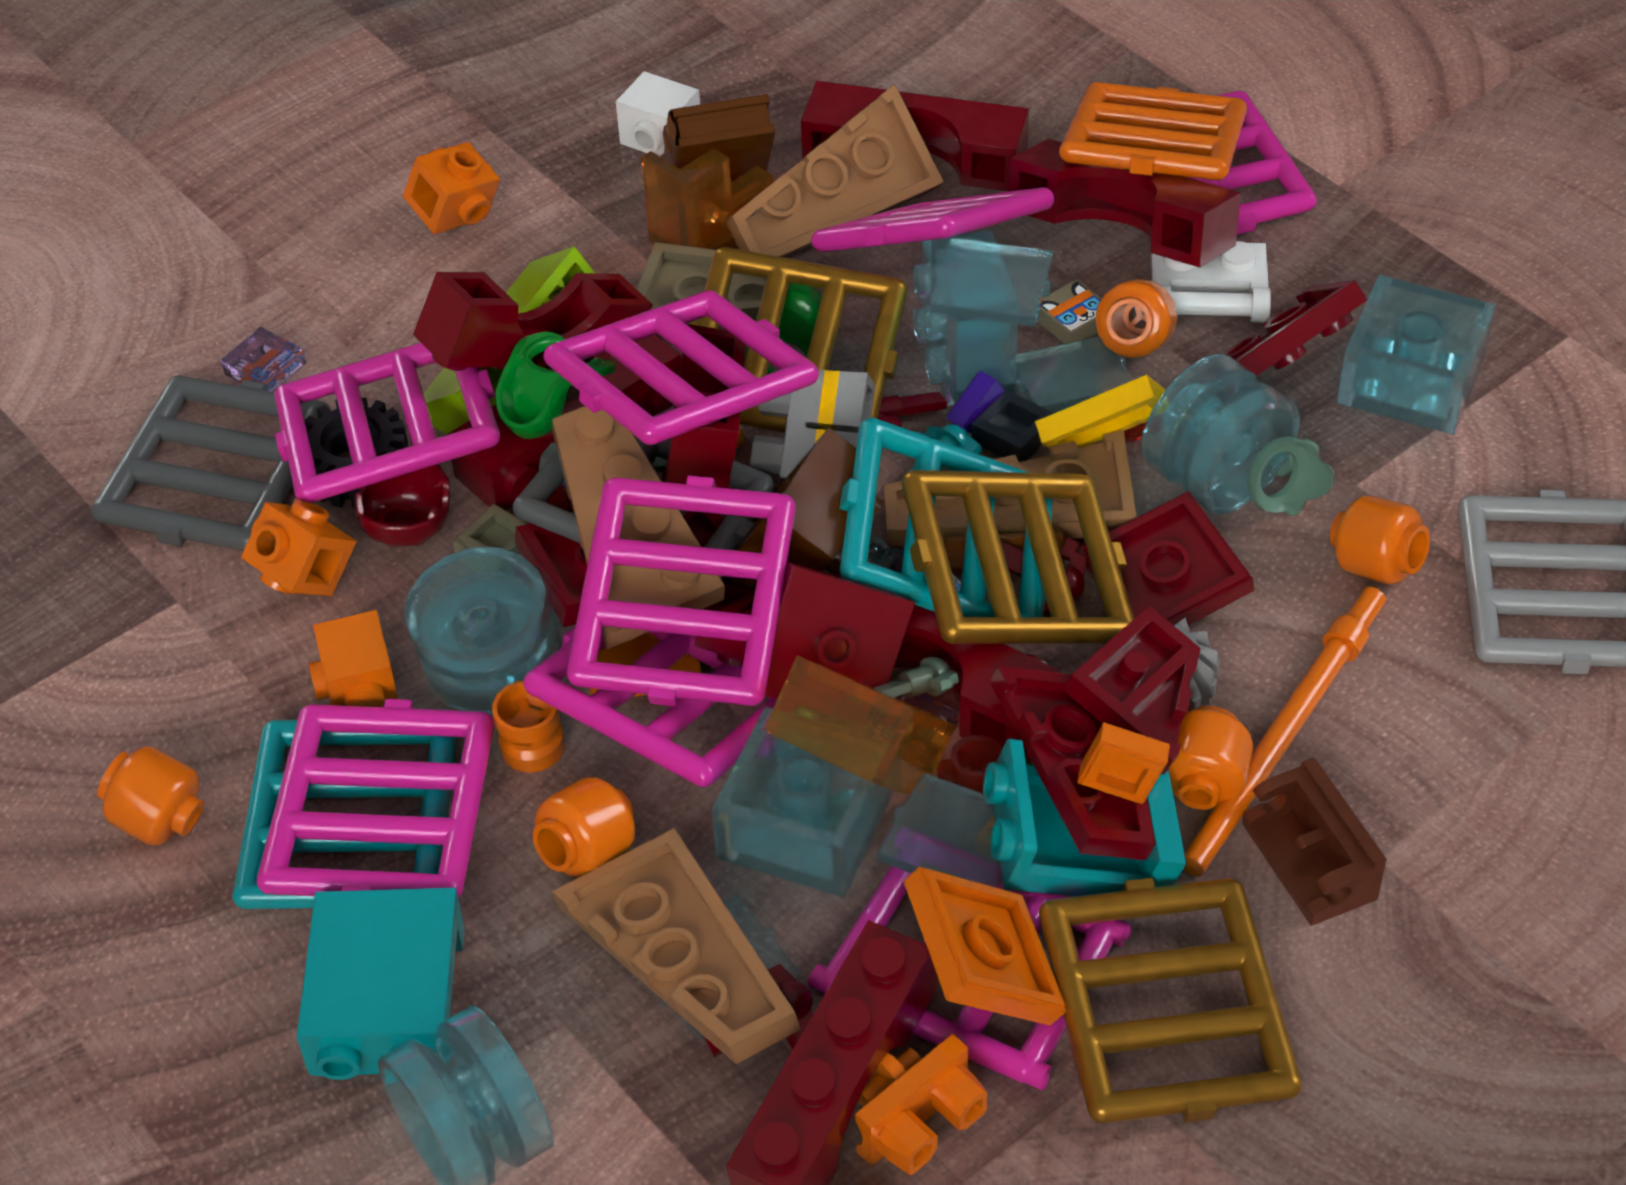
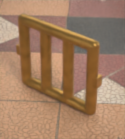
[688,247,908,433]
[902,470,1134,644]
[1039,878,1302,1124]

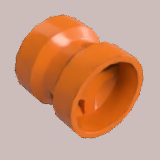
[492,681,565,773]

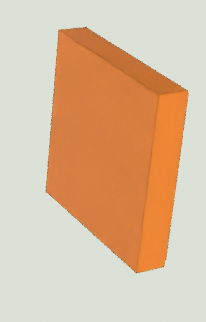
[903,866,1067,1026]

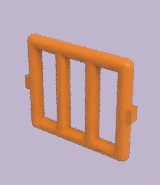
[1059,82,1247,180]

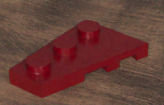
[1191,280,1367,402]
[990,665,1156,860]

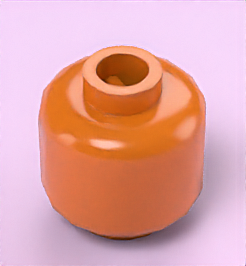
[1095,278,1178,358]
[1330,495,1430,584]
[1169,706,1253,810]
[97,746,205,846]
[532,777,635,878]

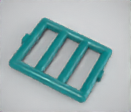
[839,418,1053,617]
[232,720,458,909]

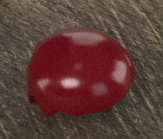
[355,464,450,547]

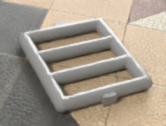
[1458,490,1626,674]

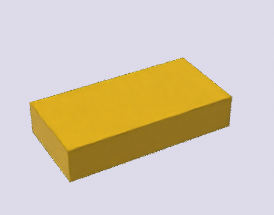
[1035,374,1172,449]

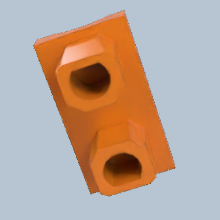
[855,1033,987,1175]

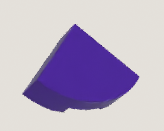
[946,370,1005,433]

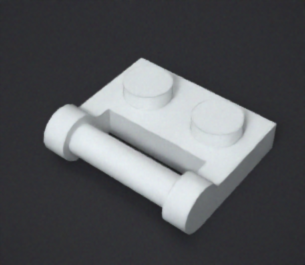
[1150,241,1271,322]

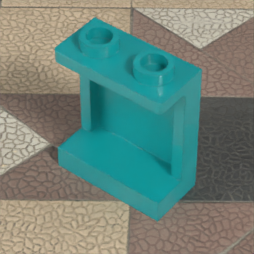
[983,739,1186,896]
[297,887,465,1080]

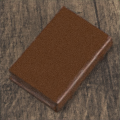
[660,94,776,194]

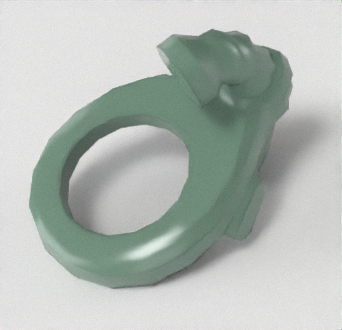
[1247,436,1336,516]

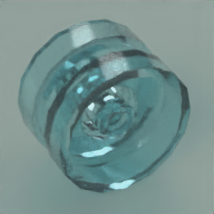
[1141,353,1301,515]
[404,547,562,714]
[377,1005,554,1185]

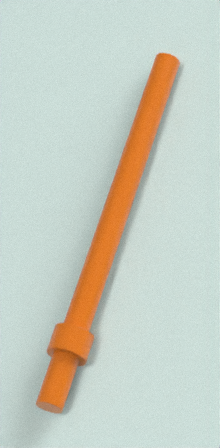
[1184,587,1386,877]

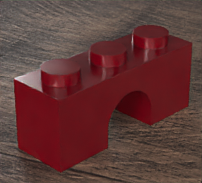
[665,324,746,488]

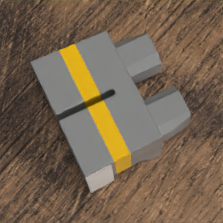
[750,370,875,480]

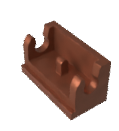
[1242,757,1387,926]

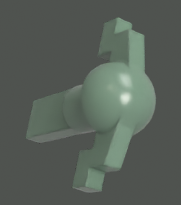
[854,657,959,706]

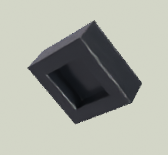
[971,390,1054,462]

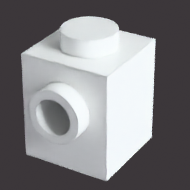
[616,71,700,158]

